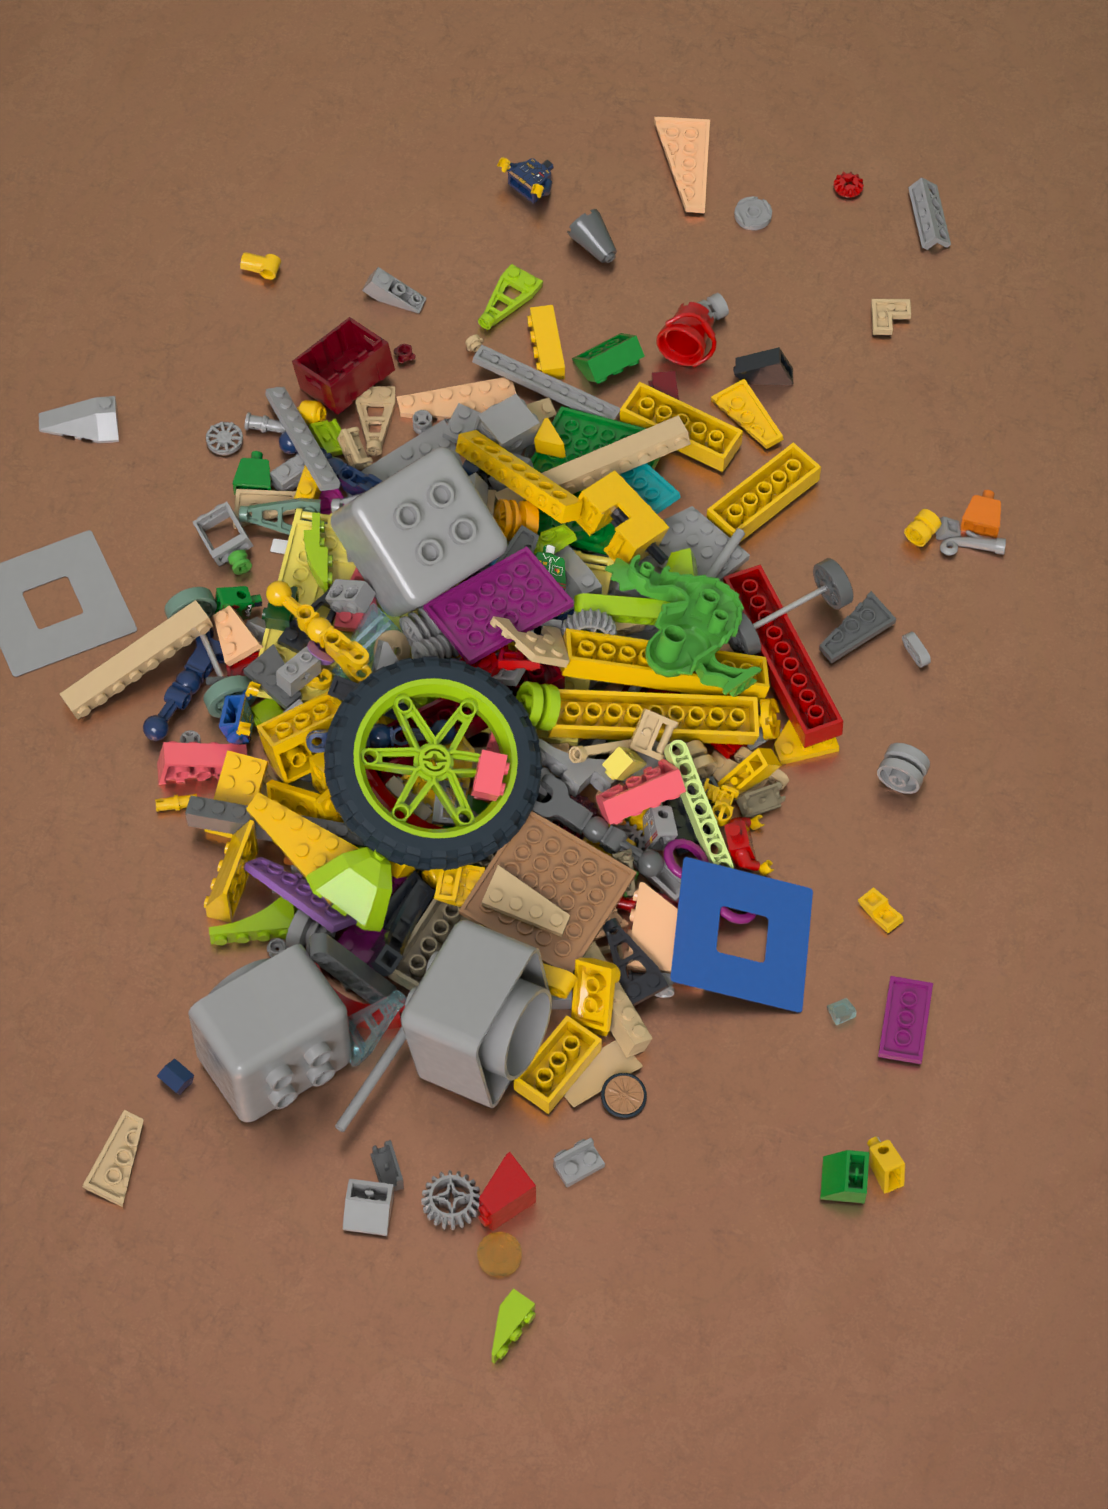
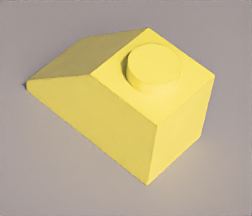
[602,746,647,781]

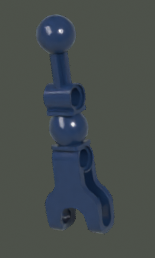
[279,431,382,496]
[143,627,225,741]
[306,719,457,753]

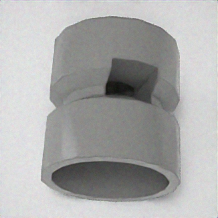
[697,293,729,321]

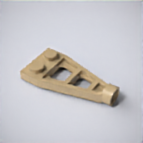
[356,386,396,456]
[569,739,637,763]

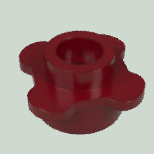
[394,344,416,364]

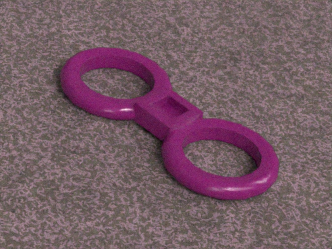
[664,838,756,924]

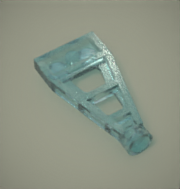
[348,990,406,1067]

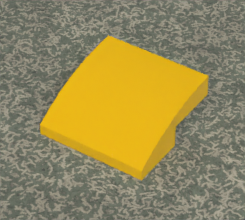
[434,865,486,907]

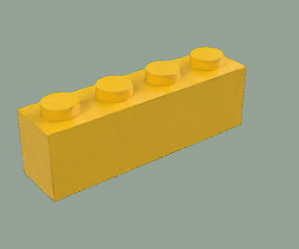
[527,305,565,380]

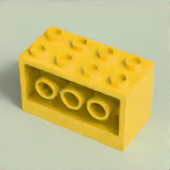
[256,691,341,784]

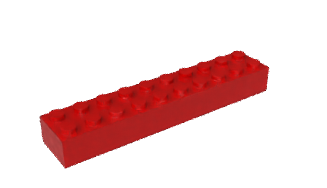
[723,564,843,748]

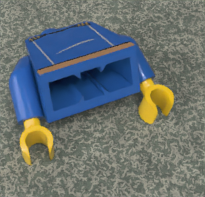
[219,681,261,745]

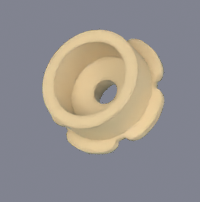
[465,334,484,352]

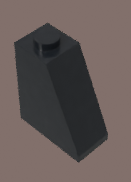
[733,347,793,385]

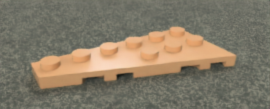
[654,116,710,213]
[397,377,516,420]

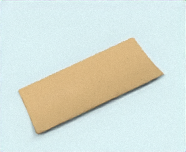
[564,1040,643,1107]

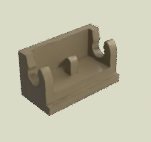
[736,782,786,818]

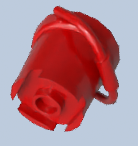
[656,302,717,367]

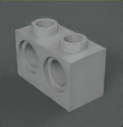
[325,579,376,614]

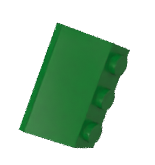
[572,333,645,383]

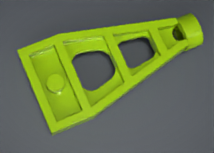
[478,264,543,330]

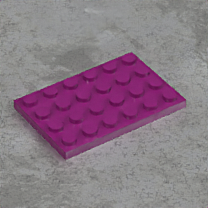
[423,546,574,665]

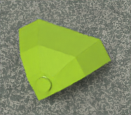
[306,847,392,932]

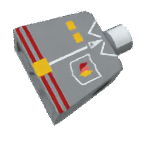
[643,802,678,850]

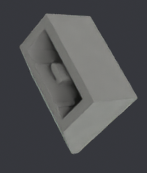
[343,1179,394,1236]

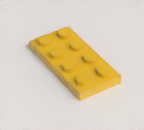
[205,750,269,839]

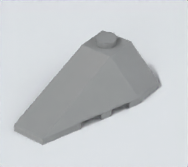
[39,396,119,443]
[555,545,602,613]

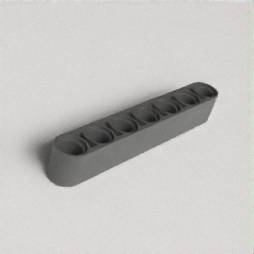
[309,933,397,1005]

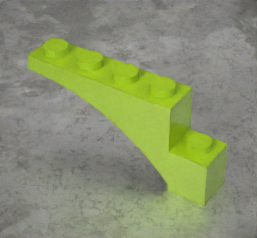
[209,897,298,945]

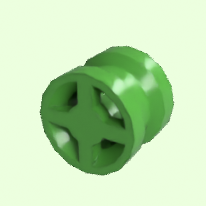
[228,550,252,575]

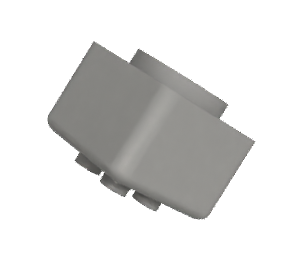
[331,447,507,617]
[401,920,552,1108]
[188,944,352,1122]

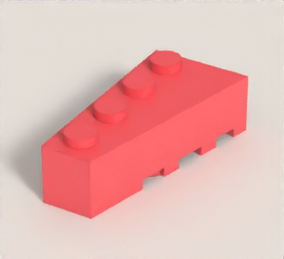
[157,741,247,785]
[596,758,686,825]

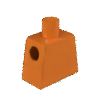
[960,490,1001,539]

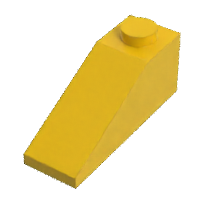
[717,748,782,795]

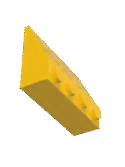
[204,820,259,923]

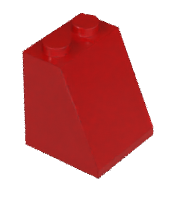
[478,1152,536,1232]

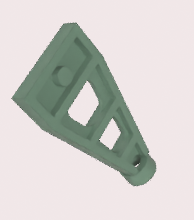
[239,498,321,535]

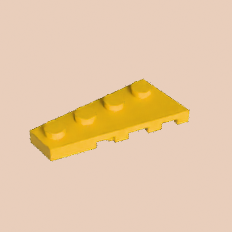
[711,379,784,449]

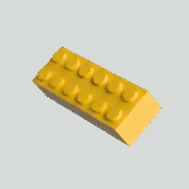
[619,382,743,472]
[706,442,821,542]

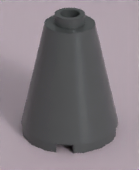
[567,209,617,263]

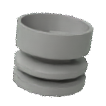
[399,606,443,647]
[286,909,337,955]

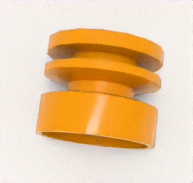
[493,499,539,542]

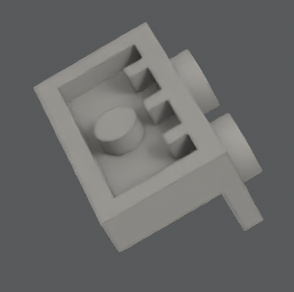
[553,1138,605,1187]

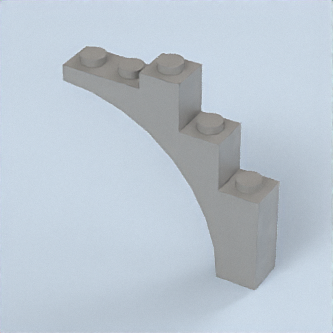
[539,739,666,797]

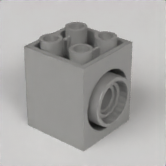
[474,394,540,453]

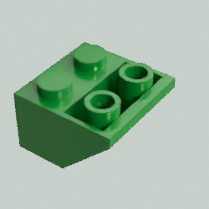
[820,1150,869,1204]

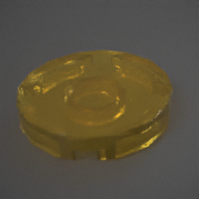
[477,1232,522,1276]

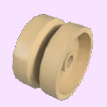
[673,740,717,786]

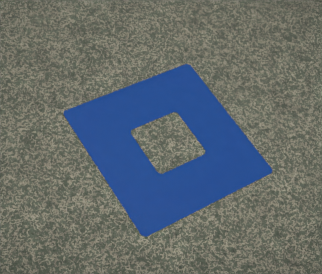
[670,857,813,1012]

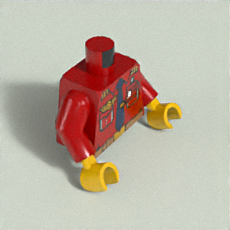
[724,814,774,876]

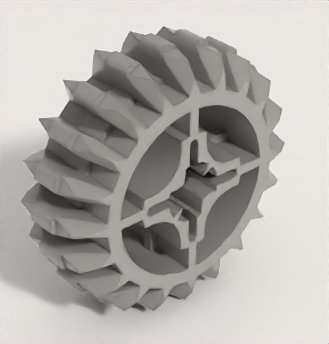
[561,608,617,637]
[421,1170,480,1230]

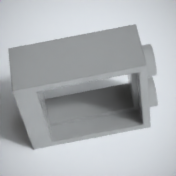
[193,502,253,566]

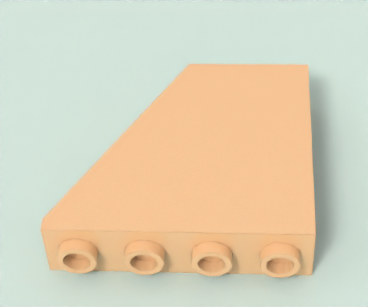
[623,882,678,974]

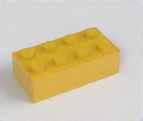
[514,1016,602,1114]

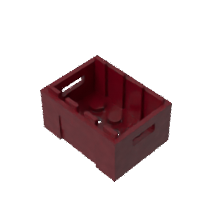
[292,317,395,414]

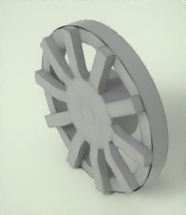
[206,421,243,455]

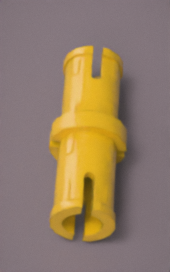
[155,793,197,812]

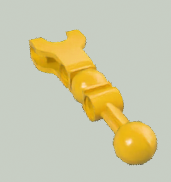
[266,581,372,683]

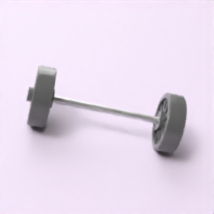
[728,558,854,656]

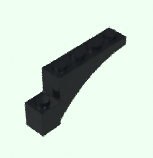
[367,879,435,977]

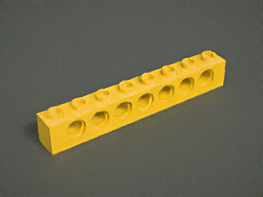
[455,430,583,524]

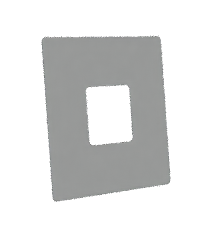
[0,530,137,677]

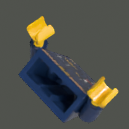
[497,157,554,204]

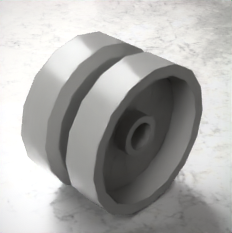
[877,743,930,794]

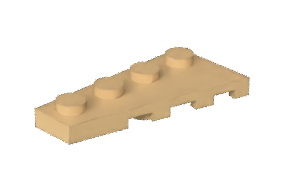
[481,865,570,937]
[83,1110,144,1207]

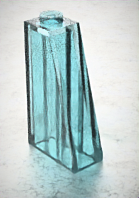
[332,603,401,681]

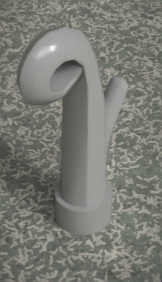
[940,530,1006,556]

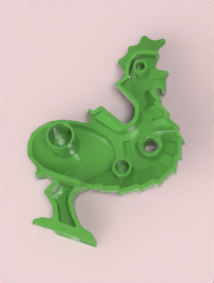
[605,554,762,697]

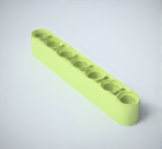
[664,740,734,869]

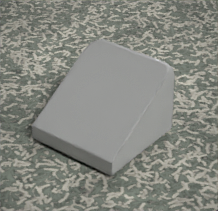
[936,516,961,540]

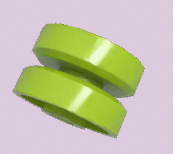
[516,681,561,731]

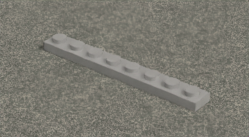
[472,345,621,420]
[265,387,340,491]

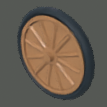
[601,1073,647,1118]

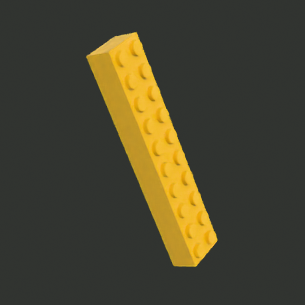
[561,628,770,703]
[548,689,759,745]

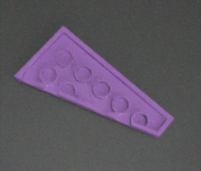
[244,857,357,933]

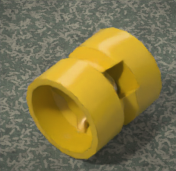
[904,509,941,547]

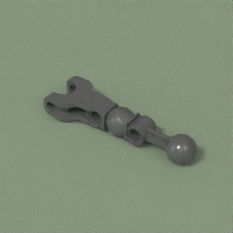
[532,774,664,877]

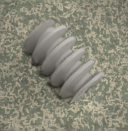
[411,634,459,659]

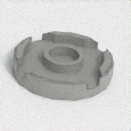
[734,196,772,231]

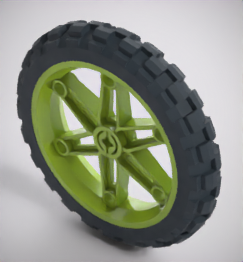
[324,656,542,871]

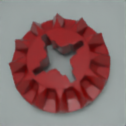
[833,171,864,197]

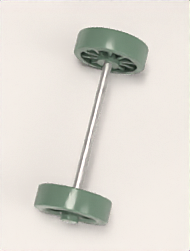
[164,587,256,718]

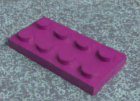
[878,976,933,1064]

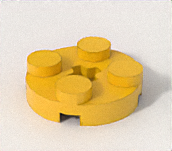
[758,698,781,740]

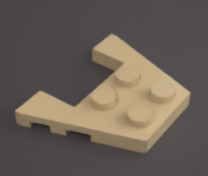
[490,616,570,668]

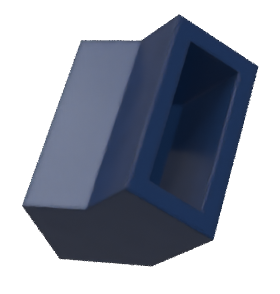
[157,1059,194,1095]

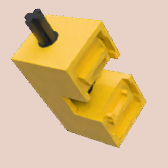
[575,470,669,565]

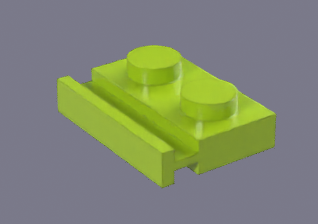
[309,419,343,457]

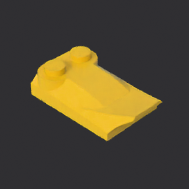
[571,958,621,1037]

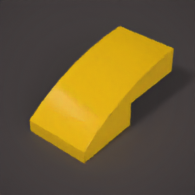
[858,887,904,933]

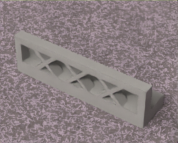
[908,178,951,250]

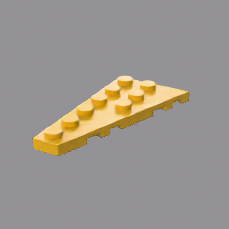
[246,792,360,906]

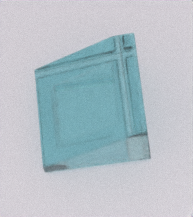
[827,998,857,1025]

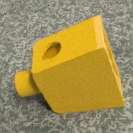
[867,1137,905,1194]

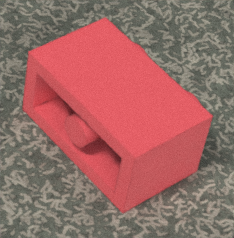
[471,749,510,801]

